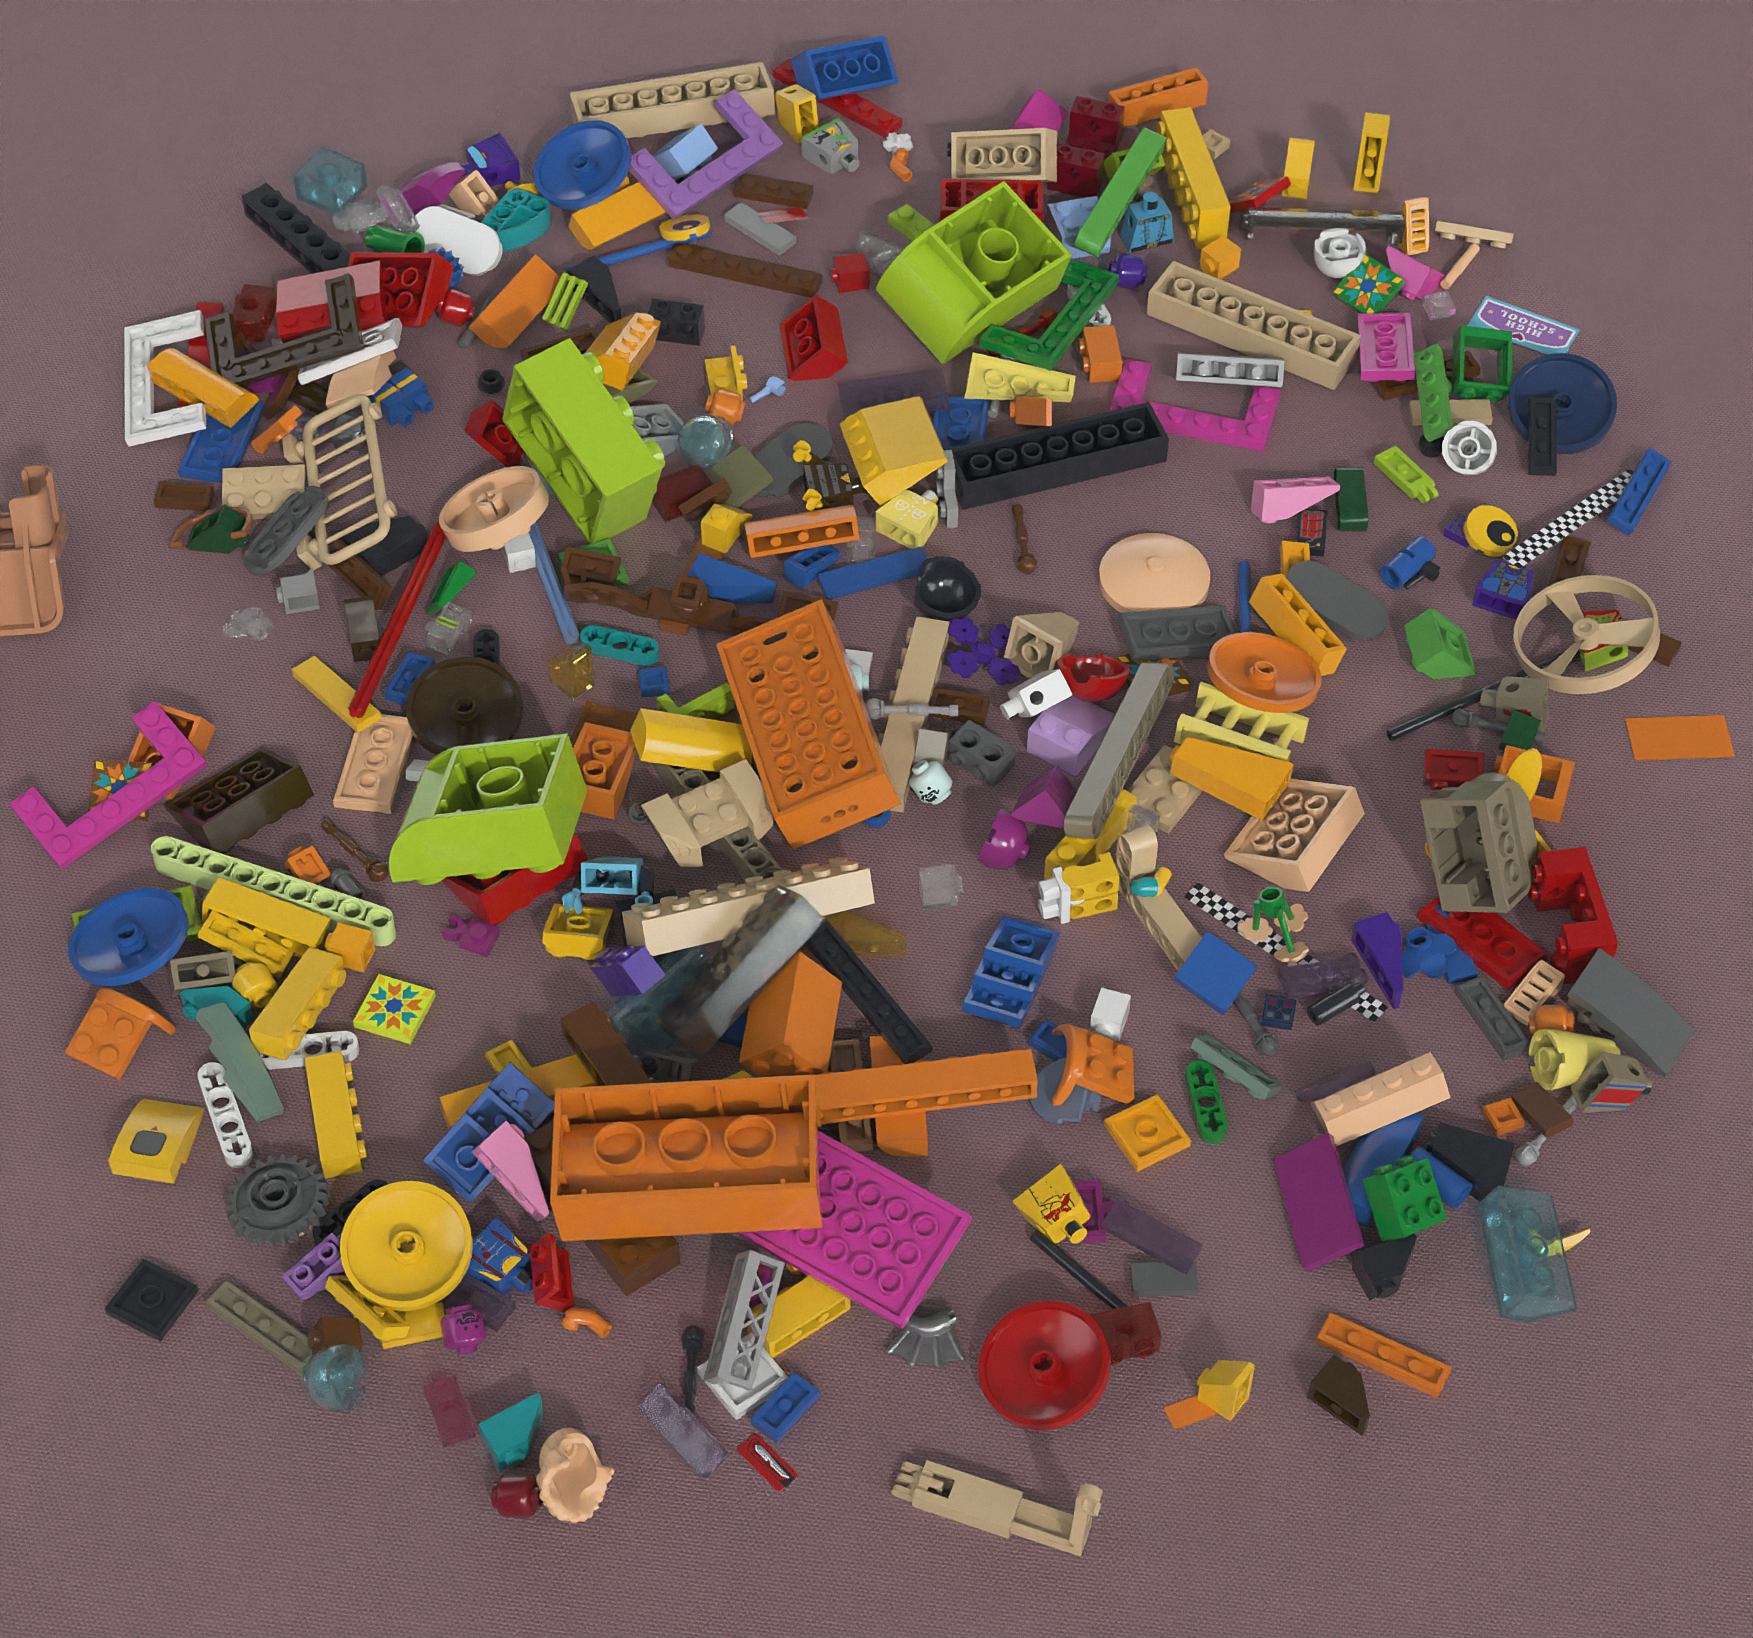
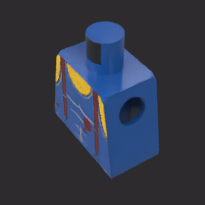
[463,1218,533,1297]

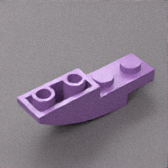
[282,1233,346,1300]

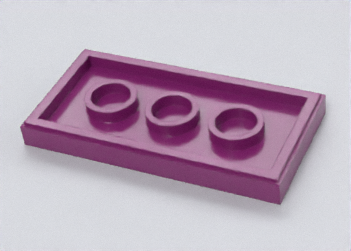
[1273,1133,1364,1272]

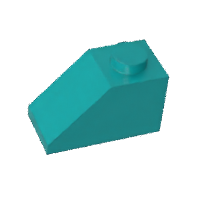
[478,1393,544,1471]

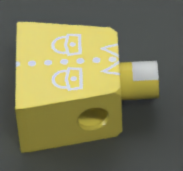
[876,490,938,549]

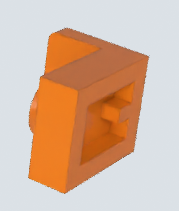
[284,845,331,885]

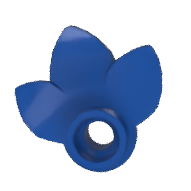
[1402,927,1457,978]

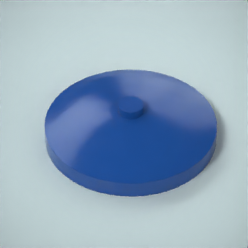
[534,120,632,210]
[68,888,189,986]

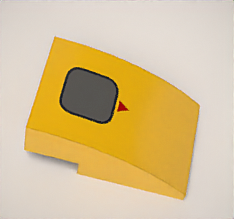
[108,1098,204,1184]

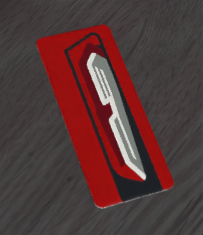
[737,1434,798,1492]

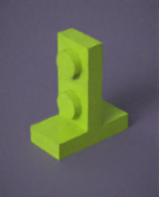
[656,682,734,719]

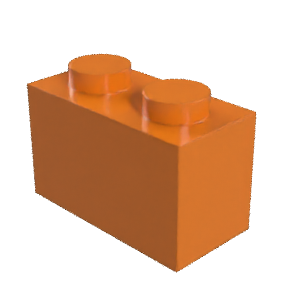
[1078,325,1122,383]

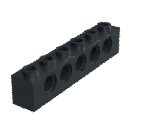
[242,183,350,274]

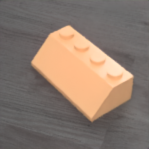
[1311,1052,1451,1147]

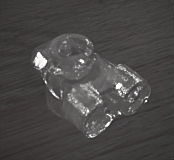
[223,607,273,641]

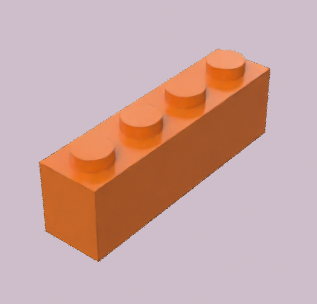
[1108,67,1208,128]

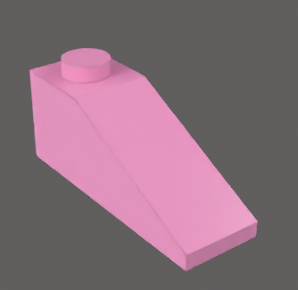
[1251,476,1340,523]
[472,1121,549,1222]

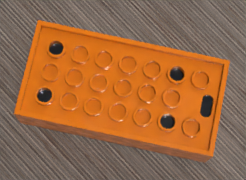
[716,599,901,850]

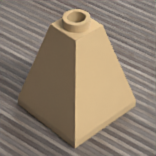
[1004,612,1080,678]

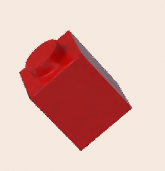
[830,252,869,293]

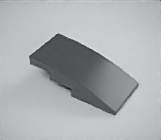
[1567,948,1694,1077]

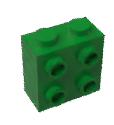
[1362,1155,1447,1241]

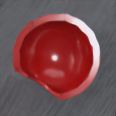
[1057,652,1130,702]

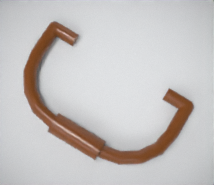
[169,506,253,549]

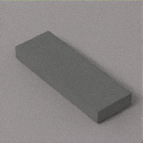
[1454,975,1530,1061]

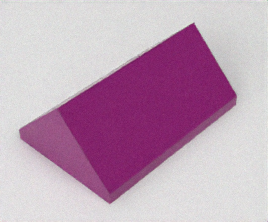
[1011,765,1077,828]

